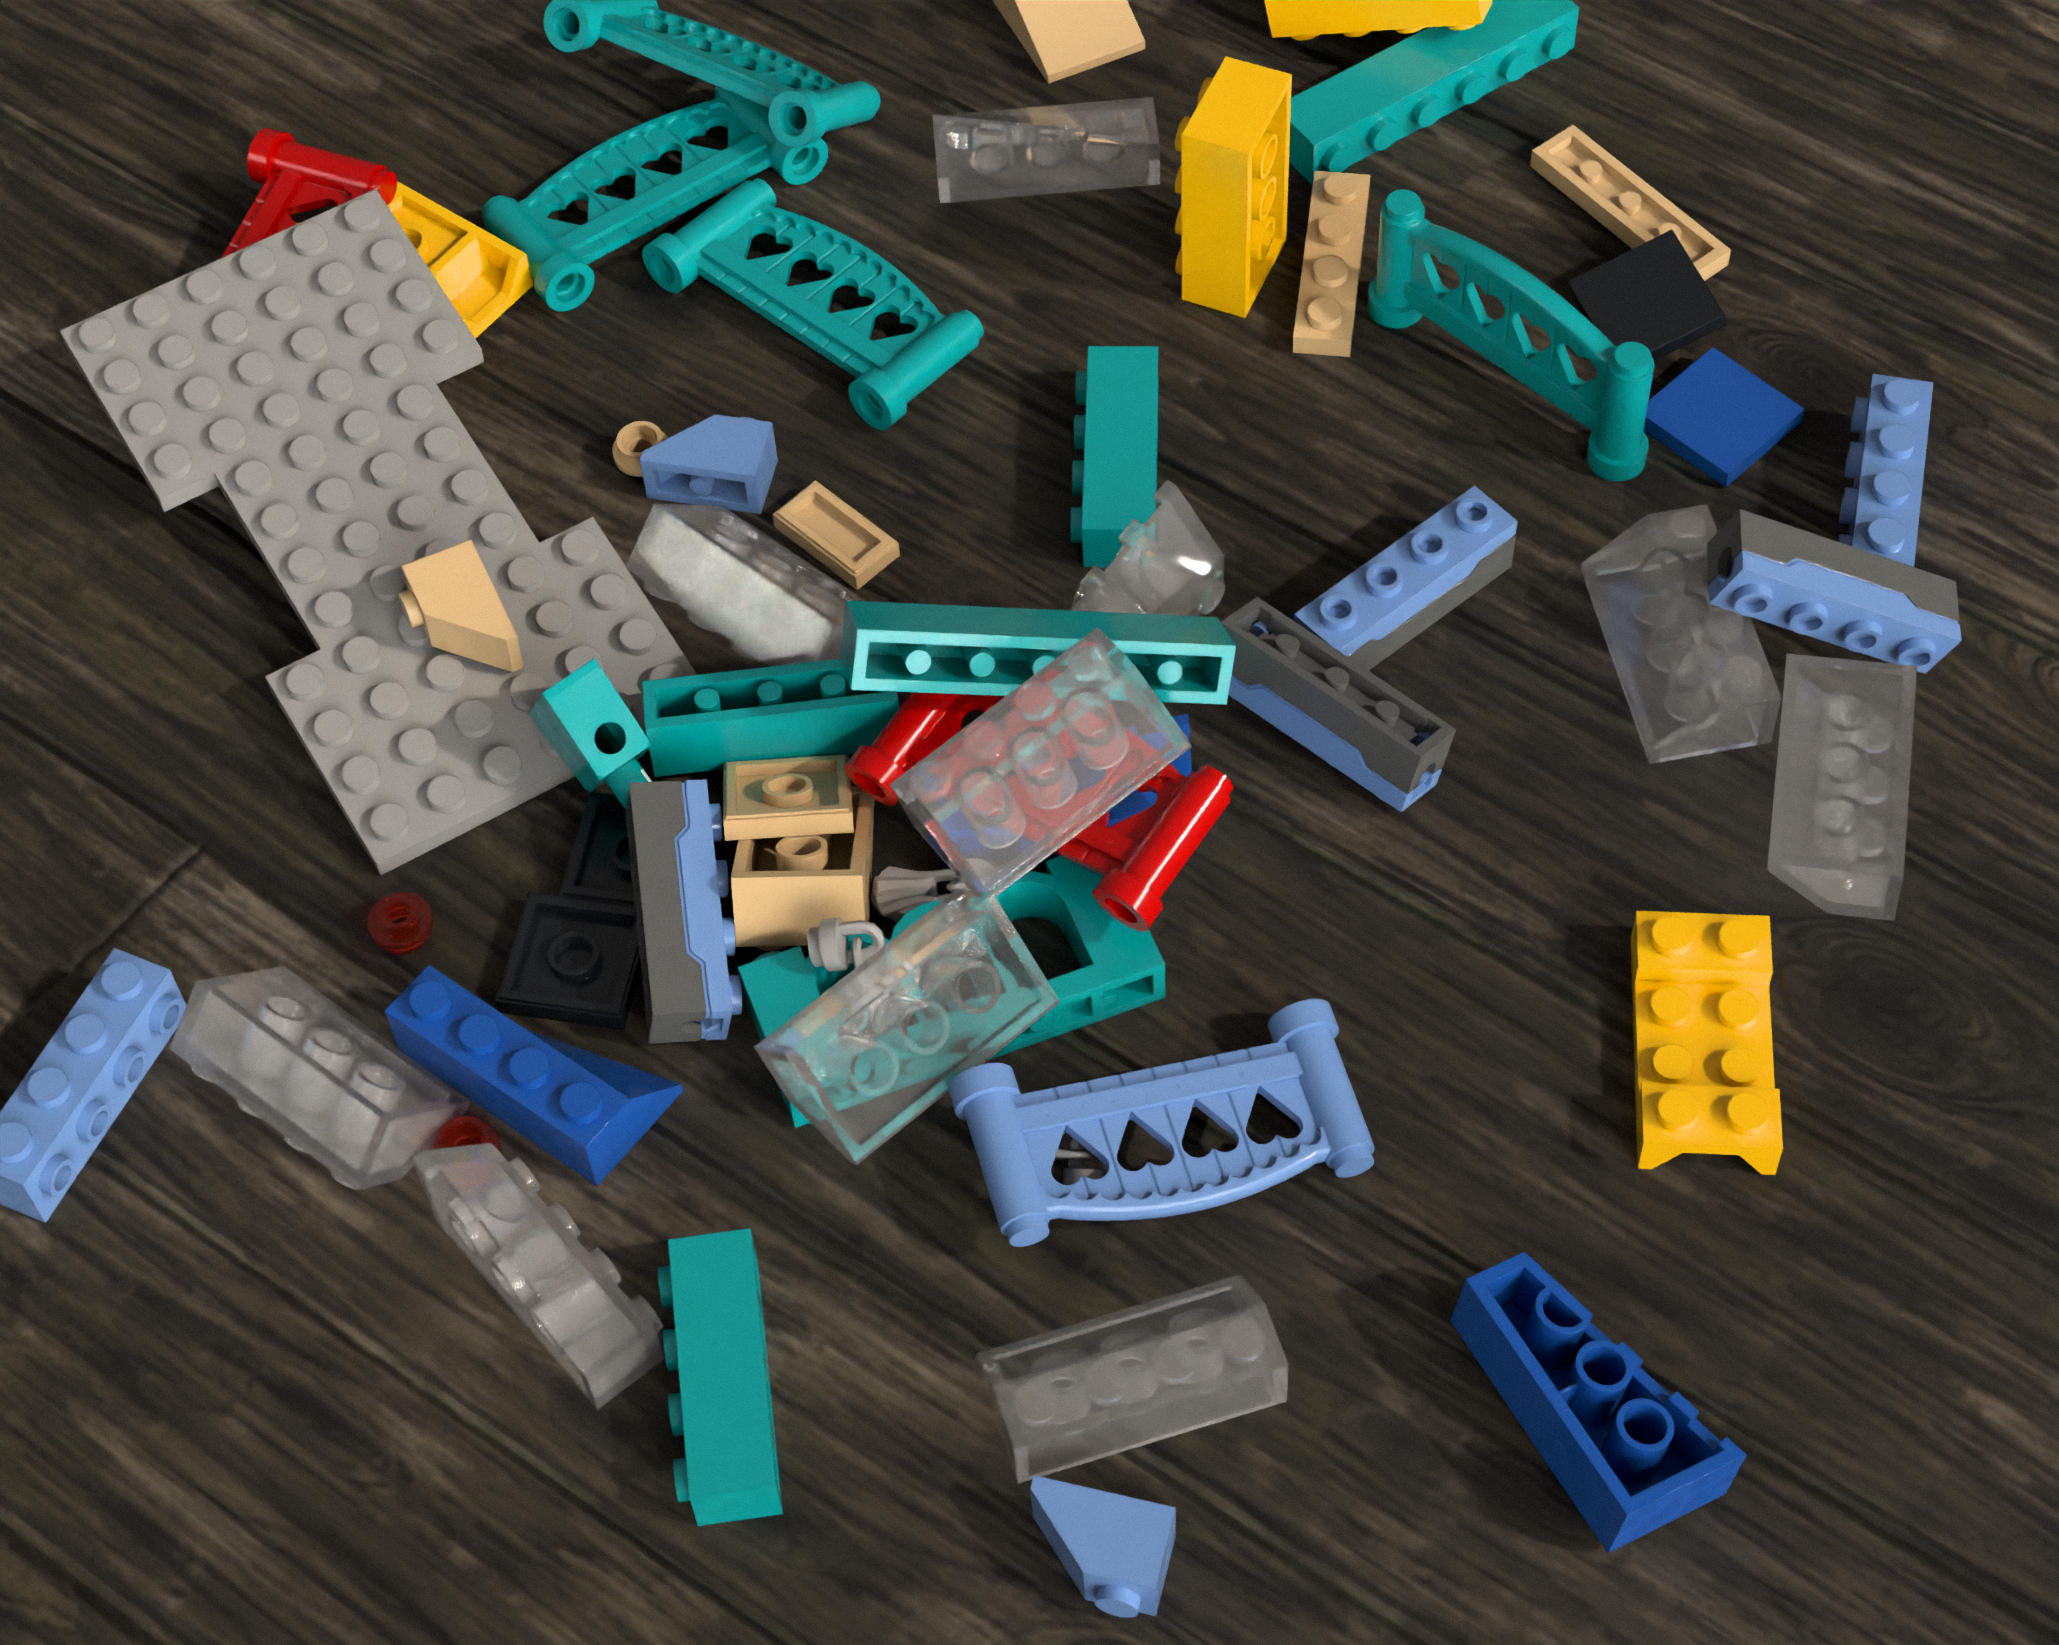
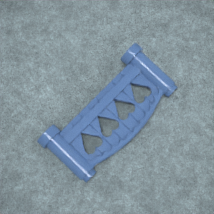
[948,999,1375,1247]

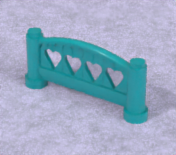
[543,0,881,147]
[482,86,828,312]
[642,178,984,430]
[1367,189,1655,481]

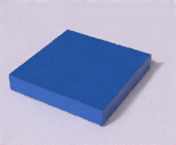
[1644,347,1805,488]

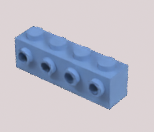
[1837,374,1934,567]
[0,948,189,1223]

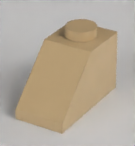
[398,540,524,672]

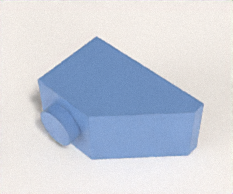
[639,414,778,514]
[1030,1475,1176,1618]

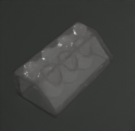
[626,504,865,667]
[1581,504,1782,764]
[889,627,1192,906]
[1767,654,1917,921]
[754,889,1060,1165]
[169,966,470,1190]
[976,1274,1289,1484]

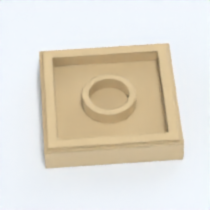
[723,754,854,841]

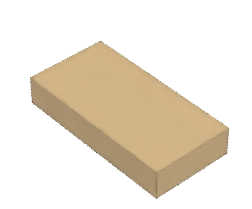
[773,480,900,590]

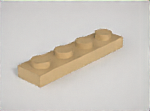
[1530,125,1731,281]
[1293,171,1370,357]

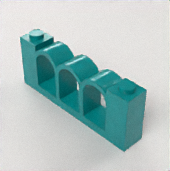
[738,855,1166,1128]

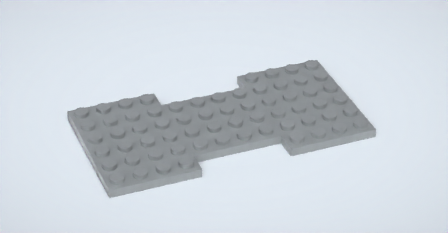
[60,189,697,876]

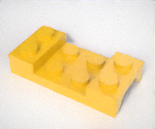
[295,181,534,339]
[1631,911,1783,1175]

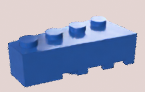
[1450,1252,1747,1553]

